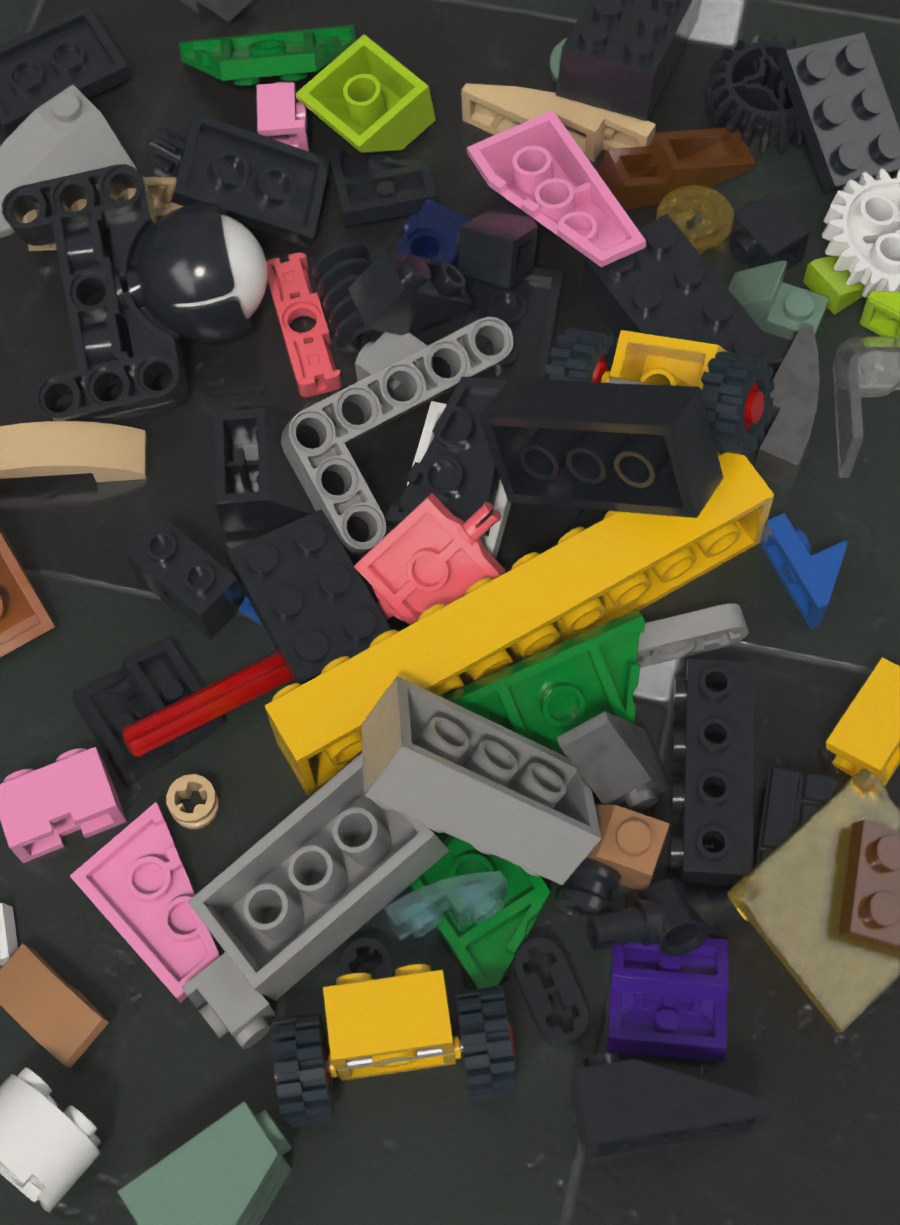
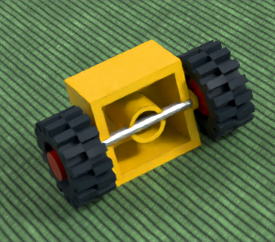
[545,328,774,456]
[271,964,518,1128]

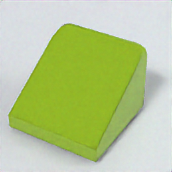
[803,256,865,315]
[859,291,900,345]

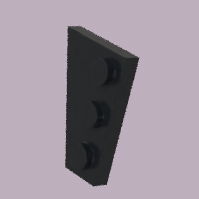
[385,377,508,536]

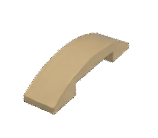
[0,421,147,482]

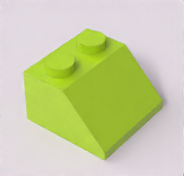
[295,34,436,153]

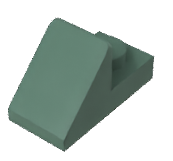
[728,261,829,341]

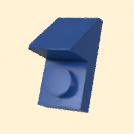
[759,513,848,629]

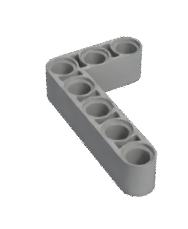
[281,317,513,555]

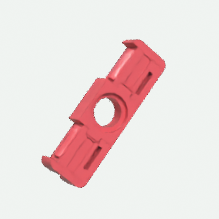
[266,253,342,398]

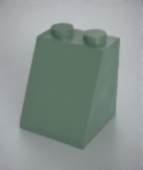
[118,1102,292,1225]

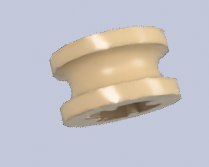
[166,774,219,829]

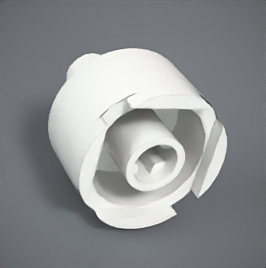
[0,1067,101,1212]

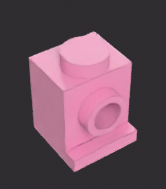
[257,82,310,152]

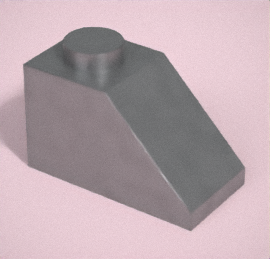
[556,711,671,812]

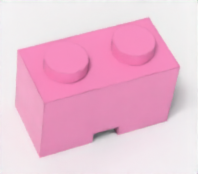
[0,747,127,863]

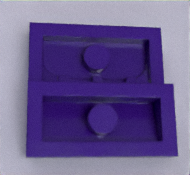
[607,938,729,1062]

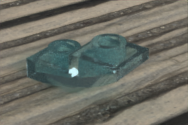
[384,871,508,941]

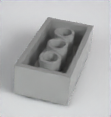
[361,676,602,885]
[188,753,449,1001]

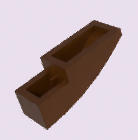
[597,127,756,210]

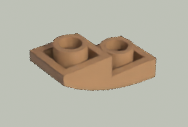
[0,943,109,1068]

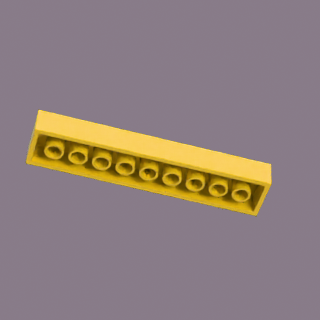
[264,452,774,796]

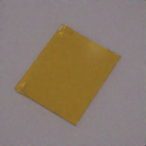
[728,769,900,1033]

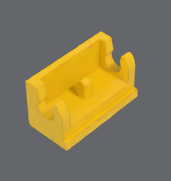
[826,657,900,793]

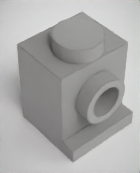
[181,952,276,1049]

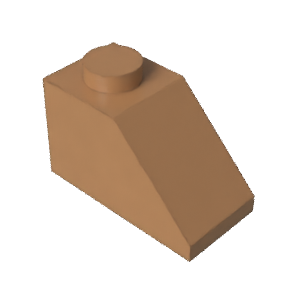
[586,804,670,892]

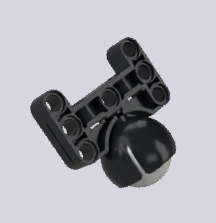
[2,164,268,424]

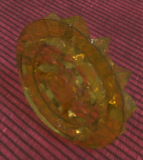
[656,185,734,255]

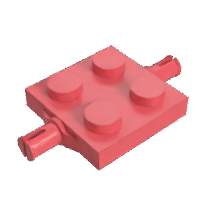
[354,493,506,625]

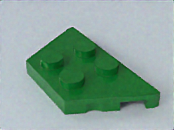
[179,25,356,86]
[443,609,645,758]
[409,830,551,989]

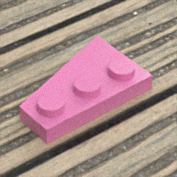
[70,802,221,1003]

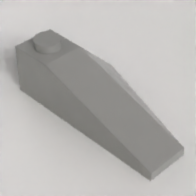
[0,85,138,238]

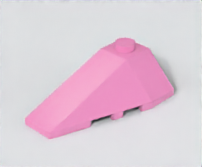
[467,110,646,267]

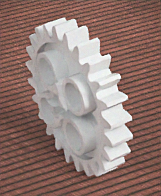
[822,168,900,298]

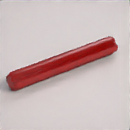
[123,652,292,756]

